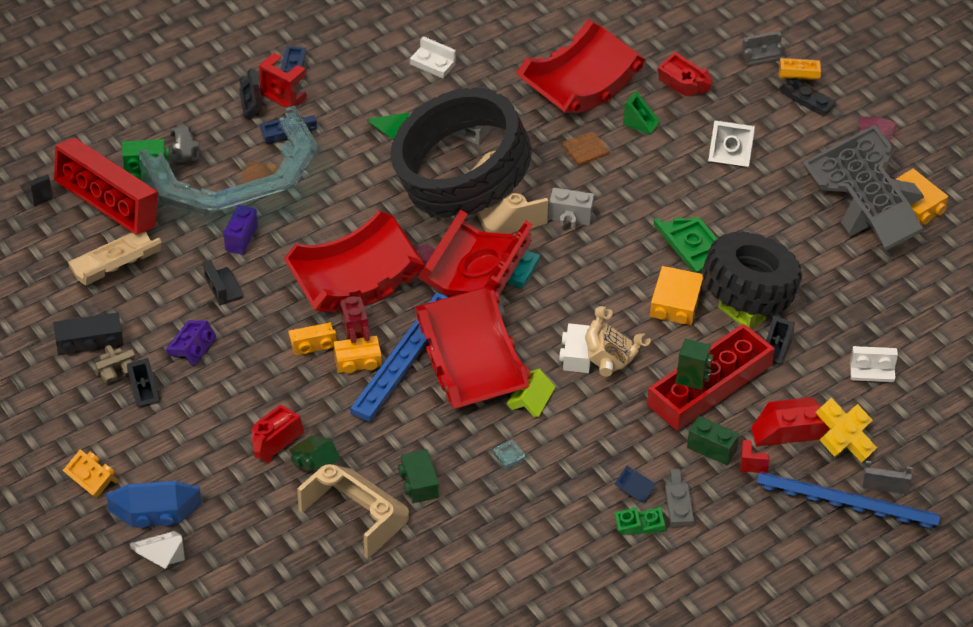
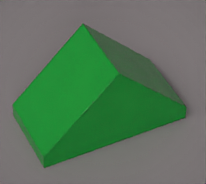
[623,91,660,134]

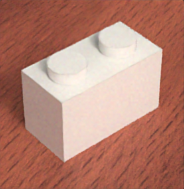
[559,323,591,373]

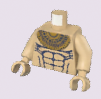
[585,306,651,376]

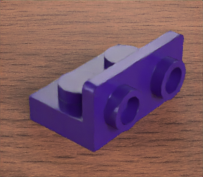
[165,320,216,365]

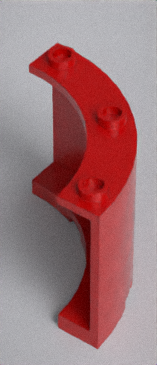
[516,19,646,113]
[284,211,425,312]
[414,286,531,409]

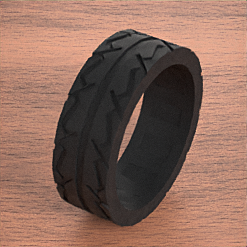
[390,88,532,218]

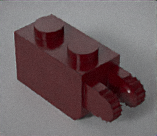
[340,296,370,343]

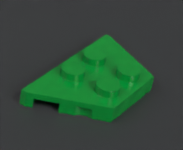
[654,217,717,274]

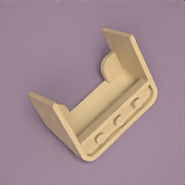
[471,151,548,234]
[297,464,409,559]

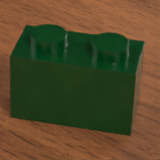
[676,338,713,390]
[687,416,740,465]
[289,436,341,472]
[398,449,439,504]

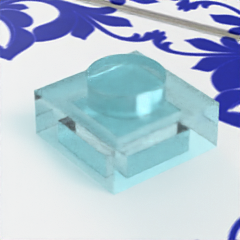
[493,439,525,469]

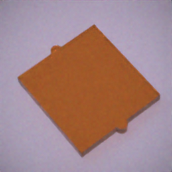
[562,131,609,166]
[241,161,283,191]

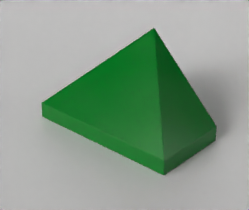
[367,112,409,139]

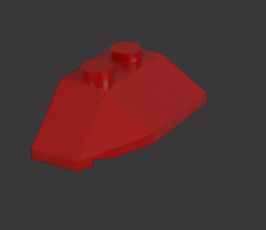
[751,397,830,447]

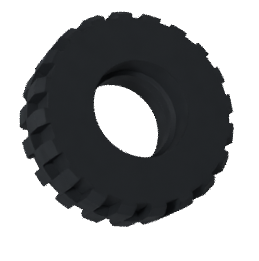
[702,232,802,316]

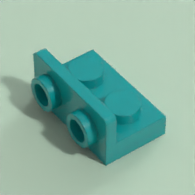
[507,250,540,289]

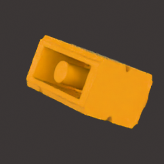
[333,336,381,373]

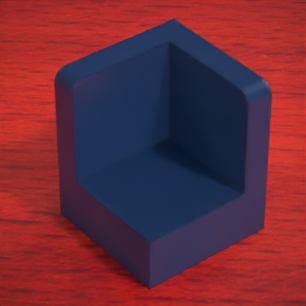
[615,465,656,502]

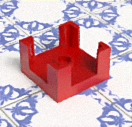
[259,52,307,111]

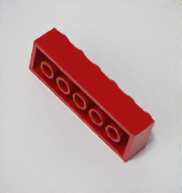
[54,137,158,235]
[647,323,775,431]

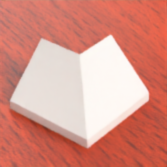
[708,121,755,167]
[130,531,185,569]

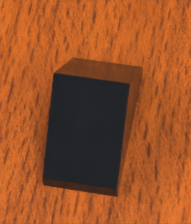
[20,174,53,207]
[766,316,795,364]
[126,358,159,407]

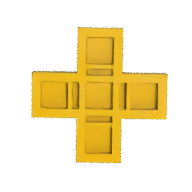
[815,397,877,462]

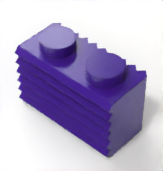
[223,205,258,255]

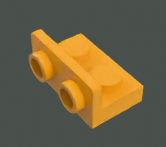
[779,58,821,80]
[288,322,337,356]
[63,449,119,498]

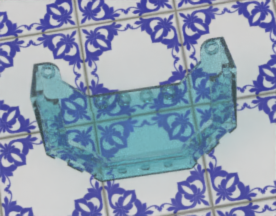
[139,106,318,216]

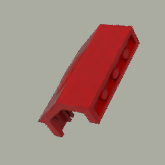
[418,210,533,295]

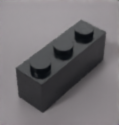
[53,312,124,356]

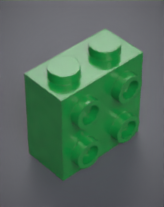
[122,139,171,184]

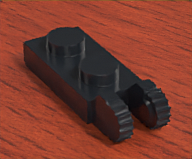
[239,68,262,120]
[779,78,836,117]

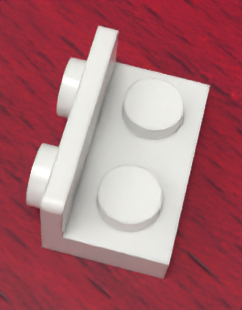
[410,37,456,79]
[850,346,898,382]

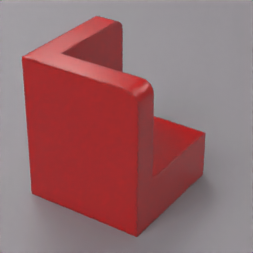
[740,440,769,473]

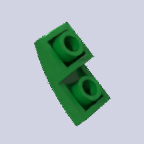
[615,507,666,534]

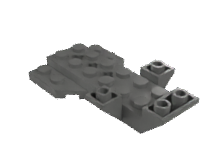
[803,125,924,250]

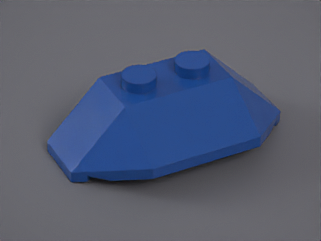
[107,481,201,528]

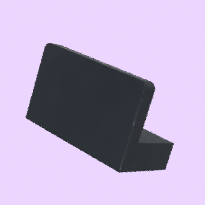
[203,260,243,306]

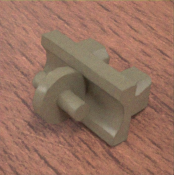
[95,345,135,384]

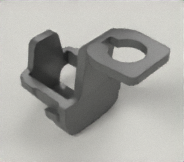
[169,126,201,164]

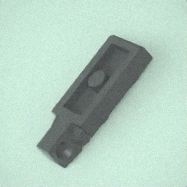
[665,469,694,527]

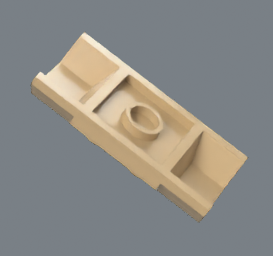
[68,231,161,286]

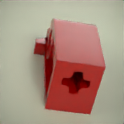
[658,52,713,96]
[252,404,304,464]

